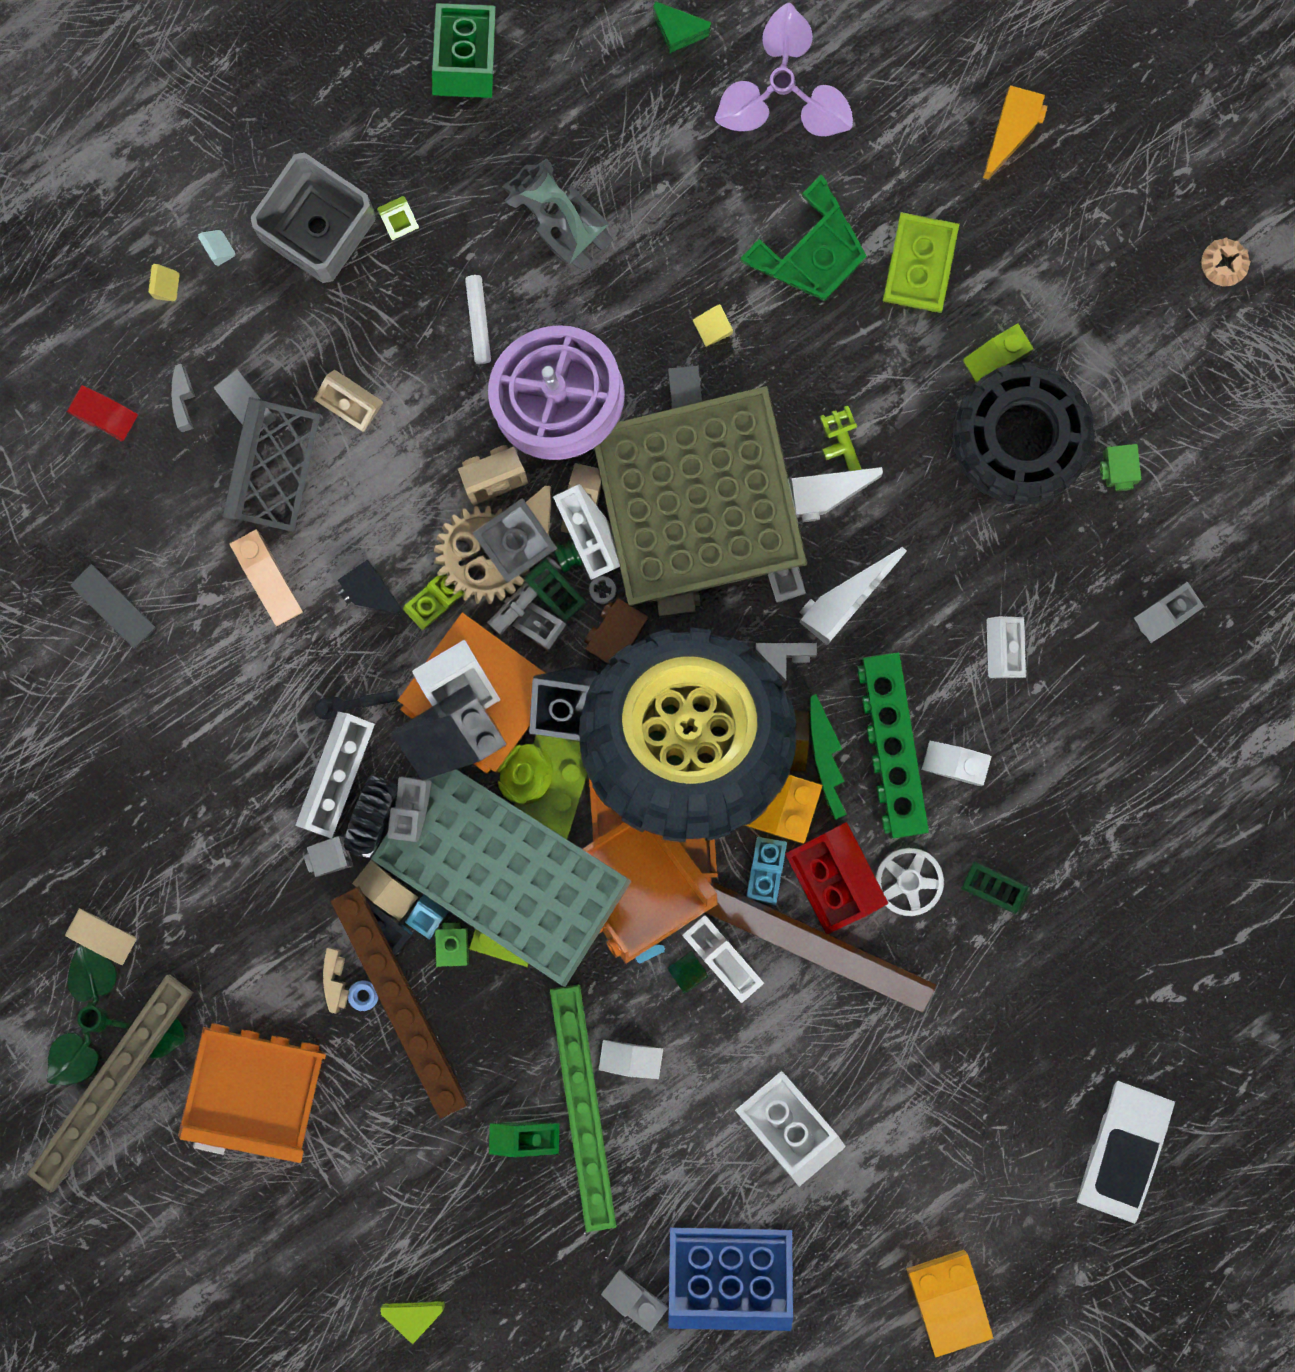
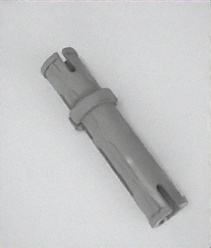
[487,556,562,636]

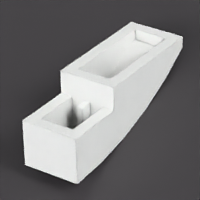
[678,913,764,1003]

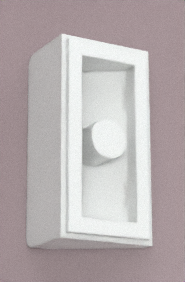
[987,616,1026,678]

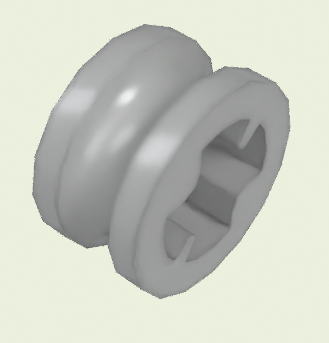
[589,576,616,604]

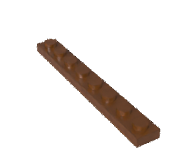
[330,886,469,1119]

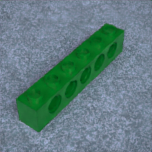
[857,652,929,839]

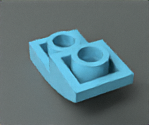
[746,837,787,906]

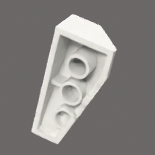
[799,547,907,645]

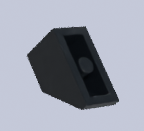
[338,560,404,615]

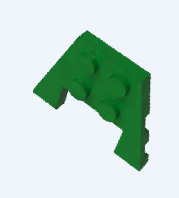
[740,175,867,301]

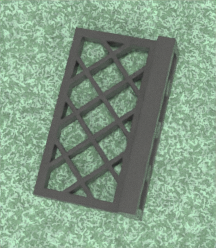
[223,397,321,532]

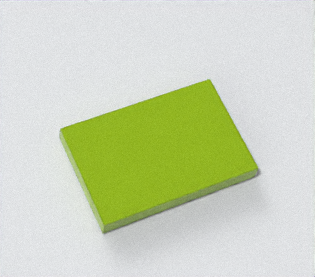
[883,212,959,313]

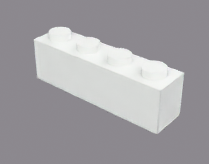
[295,712,375,838]

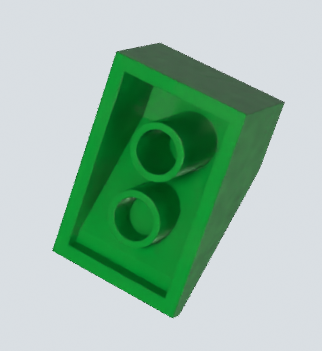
[432,3,496,98]

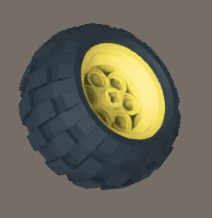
[579,628,796,842]

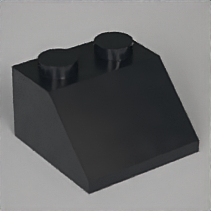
[529,668,600,741]

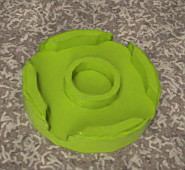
[498,744,553,805]

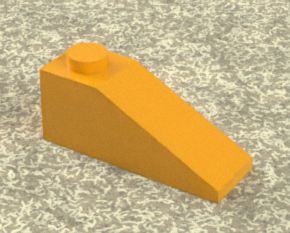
[983,85,1047,180]

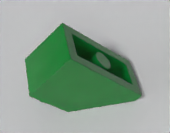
[489,1122,559,1157]

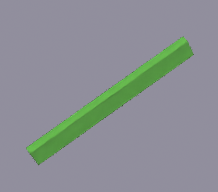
[550,984,617,1232]

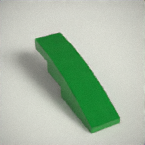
[809,694,847,820]

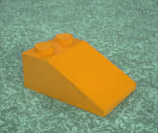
[744,775,823,844]
[906,1250,994,1358]

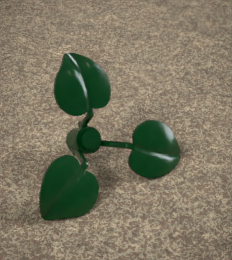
[46,946,186,1085]

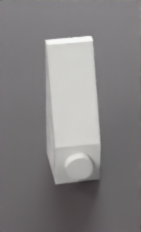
[790,467,883,522]
[553,484,620,580]

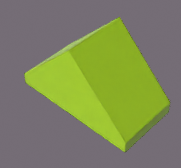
[381,1301,445,1344]

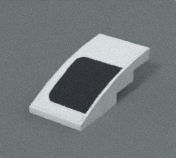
[1077,1081,1175,1224]

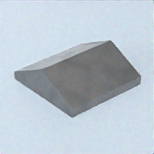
[473,498,557,583]

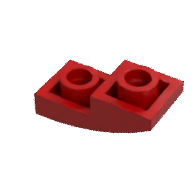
[66,385,138,441]

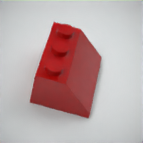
[785,822,889,934]

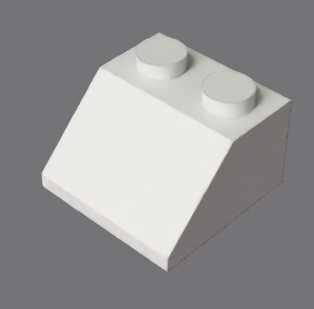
[412,640,501,709]

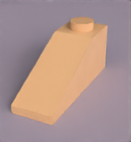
[230,530,303,627]

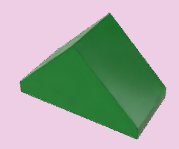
[653,1,711,53]

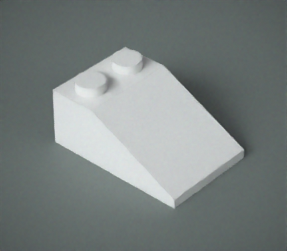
[735,1071,845,1187]

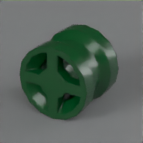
[554,537,584,573]

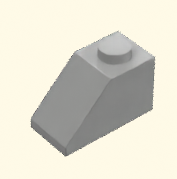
[1134,582,1204,643]
[304,836,353,877]

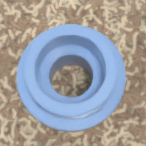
[348,980,378,1011]

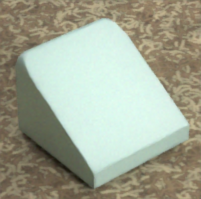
[198,230,235,266]

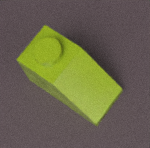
[963,323,1034,382]

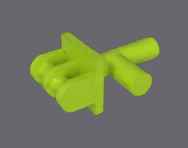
[819,406,862,471]

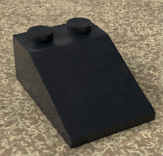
[391,684,507,781]

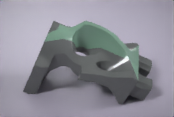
[502,159,613,270]

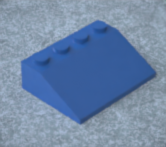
[668,1228,793,1331]

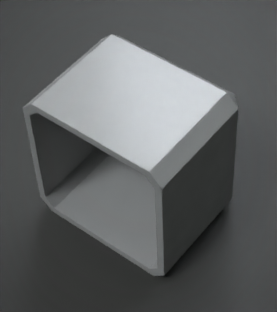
[251,152,376,283]

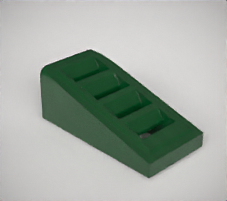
[523,558,586,623]
[961,861,1031,916]

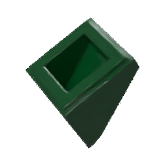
[667,951,709,994]

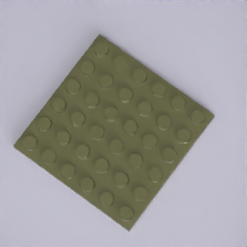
[594,386,808,606]

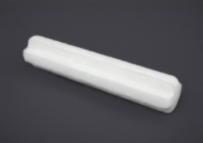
[466,275,491,364]

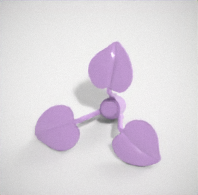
[715,3,853,136]

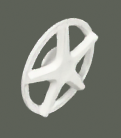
[876,848,944,916]

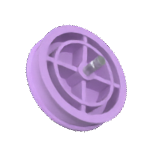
[488,326,625,460]

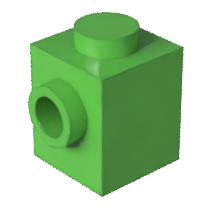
[1100,444,1141,491]
[435,923,469,967]

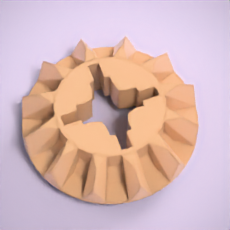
[1201,238,1251,286]

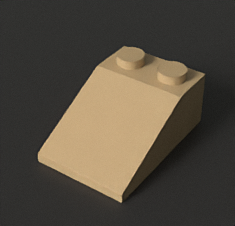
[458,445,529,506]

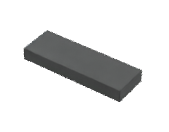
[70,564,156,649]

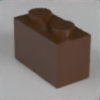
[584,598,649,665]

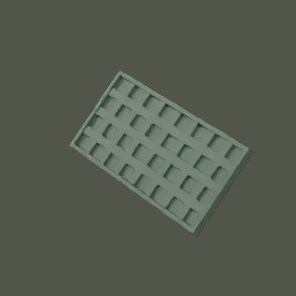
[371,769,631,987]

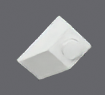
[921,741,992,786]

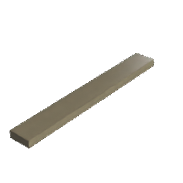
[27,975,194,1193]

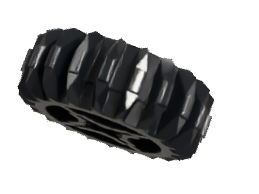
[344,776,398,858]

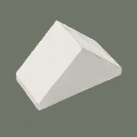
[599,1040,663,1079]

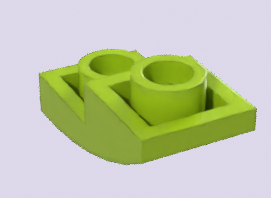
[403,574,464,631]

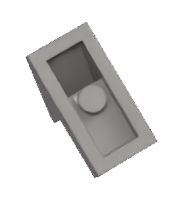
[755,643,817,681]
[601,1269,668,1333]

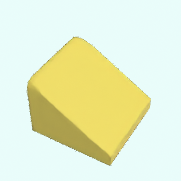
[149,264,180,301]
[693,304,733,347]

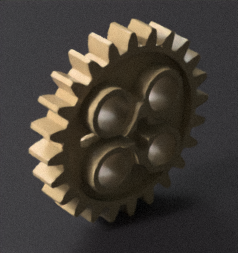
[434,506,530,604]

